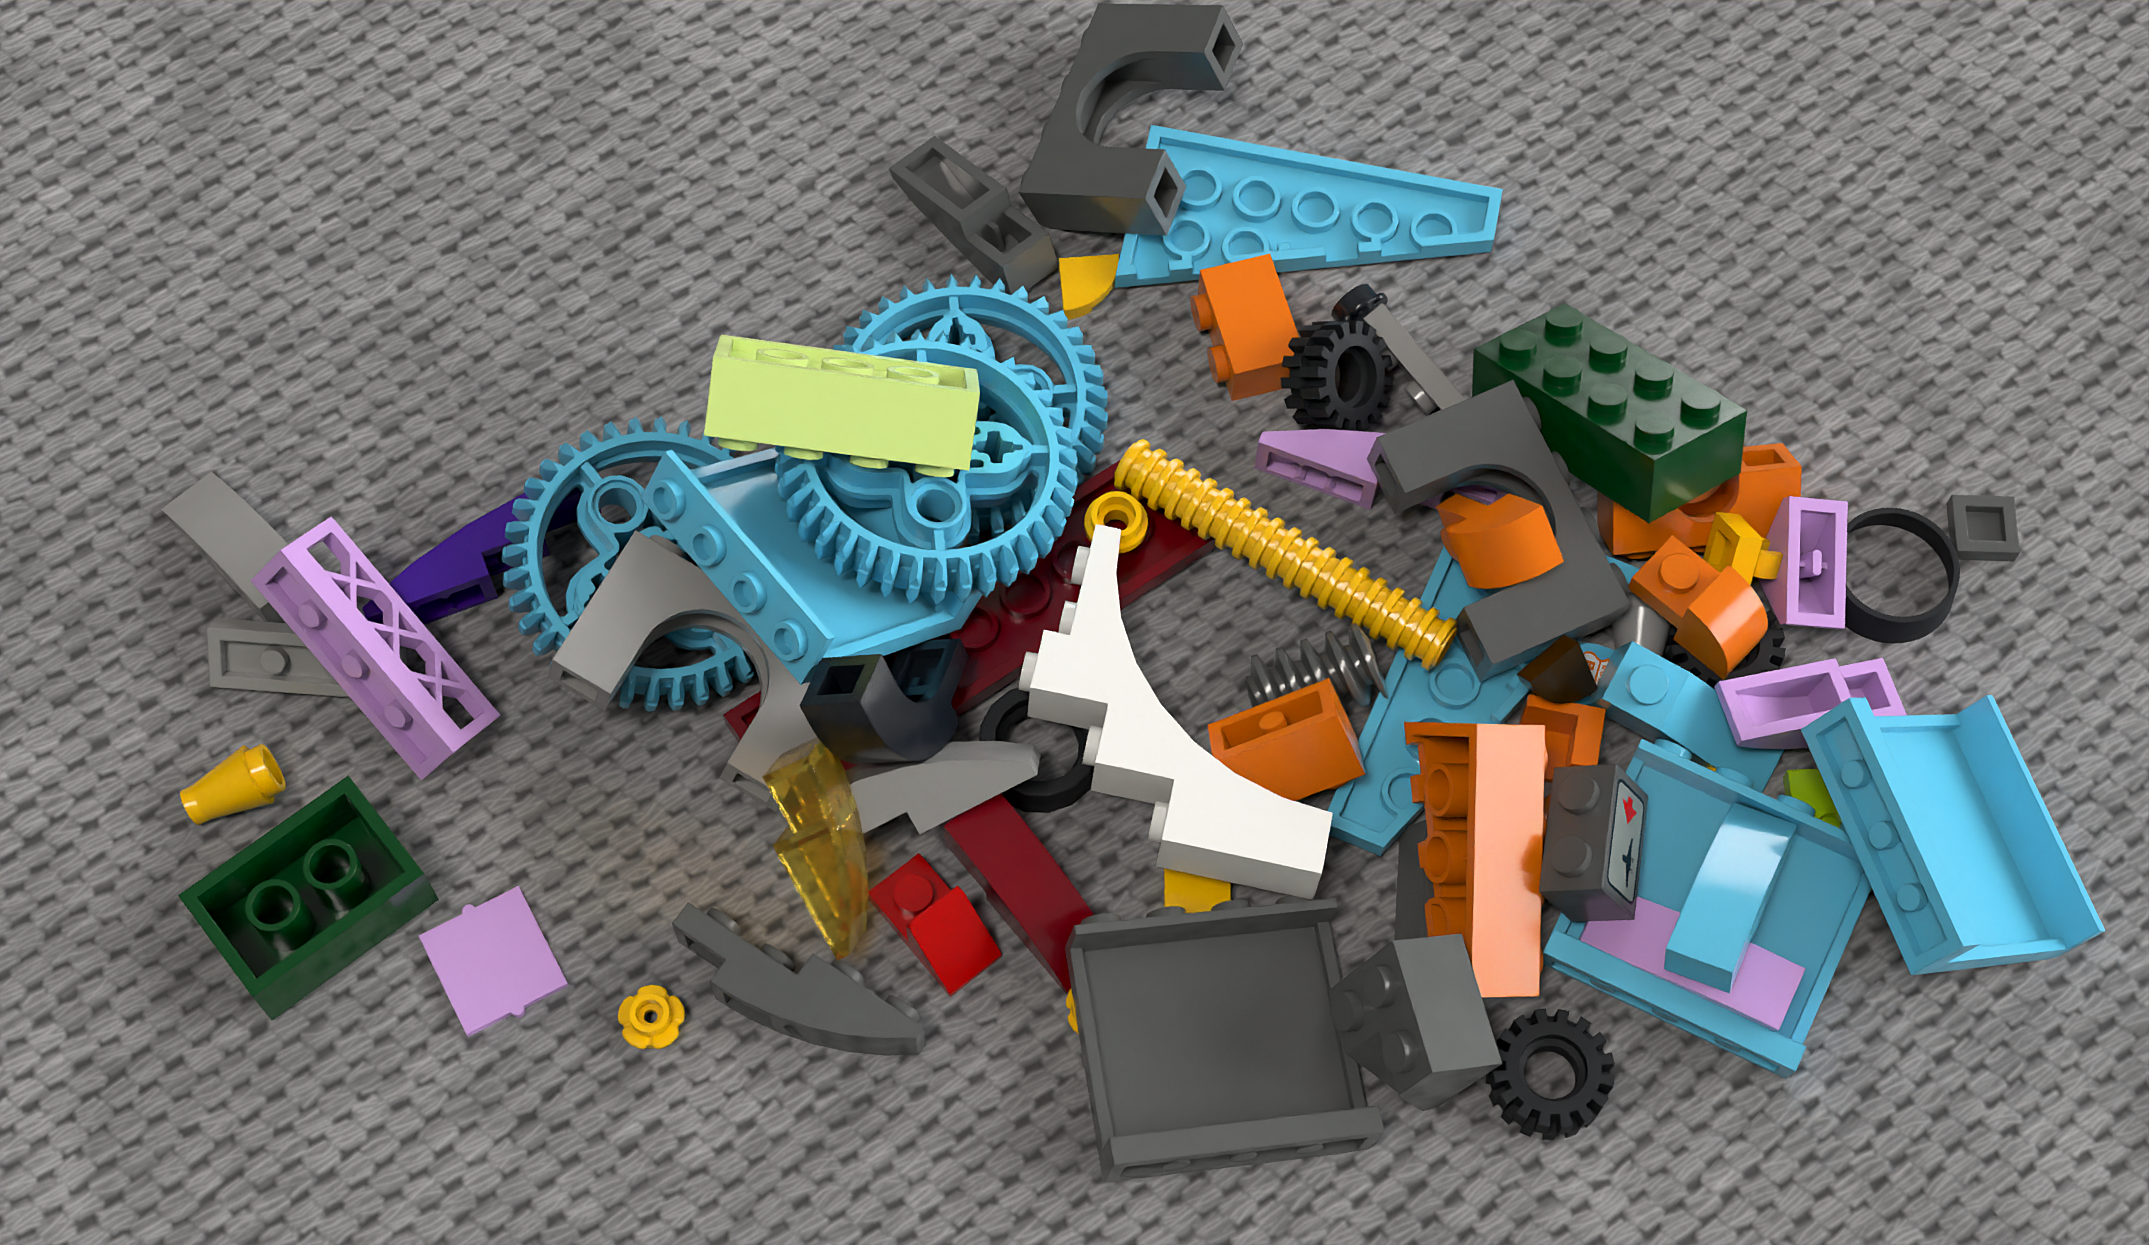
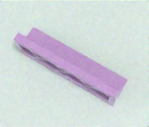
[251,516,500,780]

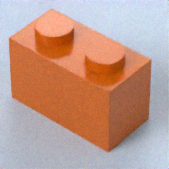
[1190,254,1299,401]
[1208,678,1365,801]

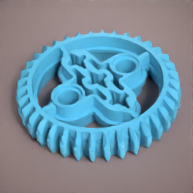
[833,274,1108,546]
[775,329,1078,606]
[502,416,754,712]

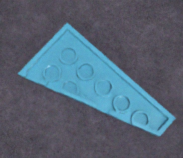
[1115,125,1503,288]

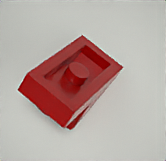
[867,853,1002,997]

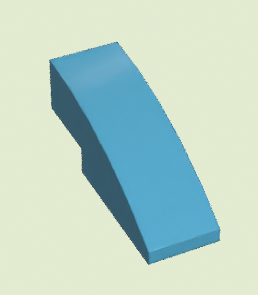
[1664,802,1798,994]

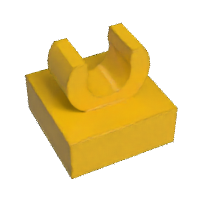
[1703,512,1783,585]

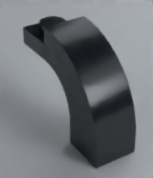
[800,638,969,764]

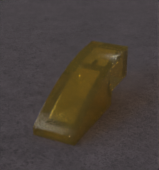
[762,737,869,961]

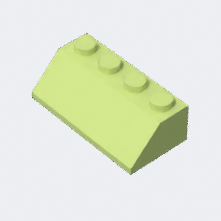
[704,335,980,477]

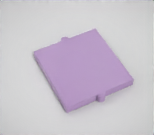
[419,886,569,1037]

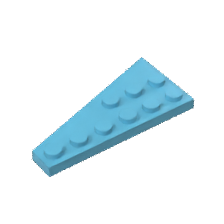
[1327,546,1639,856]

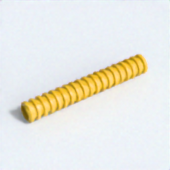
[1114,439,1458,671]

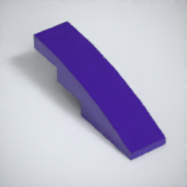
[362,487,602,625]

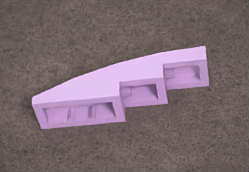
[1255,429,1508,510]

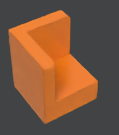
[1519,695,1606,783]

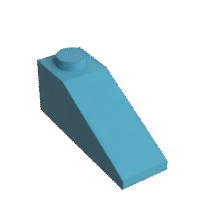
[1586,641,1785,793]

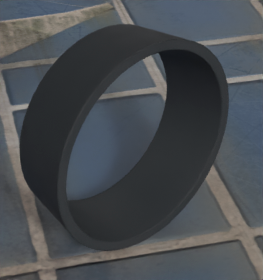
[1845,508,1960,644]

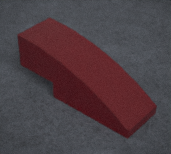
[943,793,1094,995]

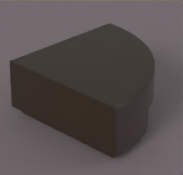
[1517,634,1598,703]

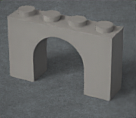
[548,530,819,812]

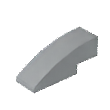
[161,471,289,623]
[822,741,1041,841]

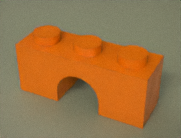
[1597,443,1802,559]

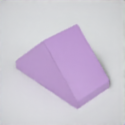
[1757,496,1848,630]

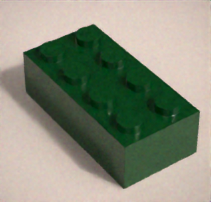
[1472,303,1747,523]

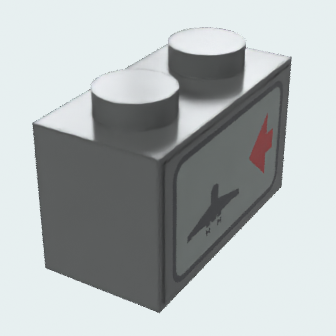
[1539,764,1648,922]

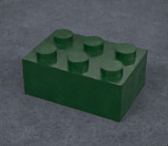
[178,775,439,1020]

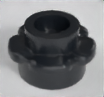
[1331,284,1388,325]

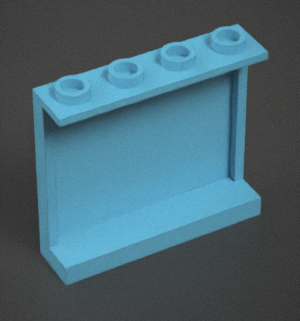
[641,447,983,685]
[1801,695,2105,975]
[1542,739,1872,1079]

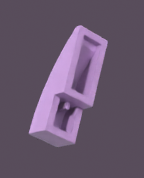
[1714,658,1907,749]
[1578,896,1806,1031]

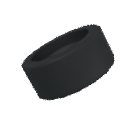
[979,687,1094,813]

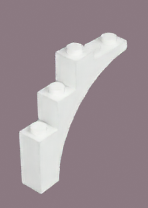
[1019,524,1333,900]

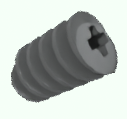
[1245,623,1389,710]

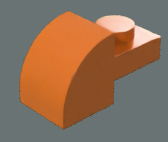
[1436,493,1564,589]
[1629,535,1768,680]

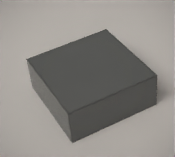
[1946,495,2020,562]

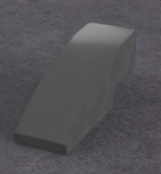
[889,136,1059,295]

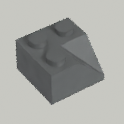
[1328,934,1502,1111]

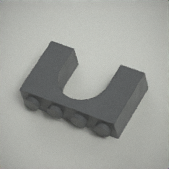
[1019,3,1243,236]
[1367,380,1631,682]

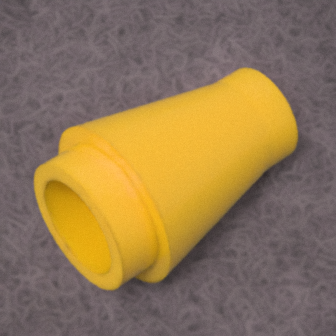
[180,744,286,825]

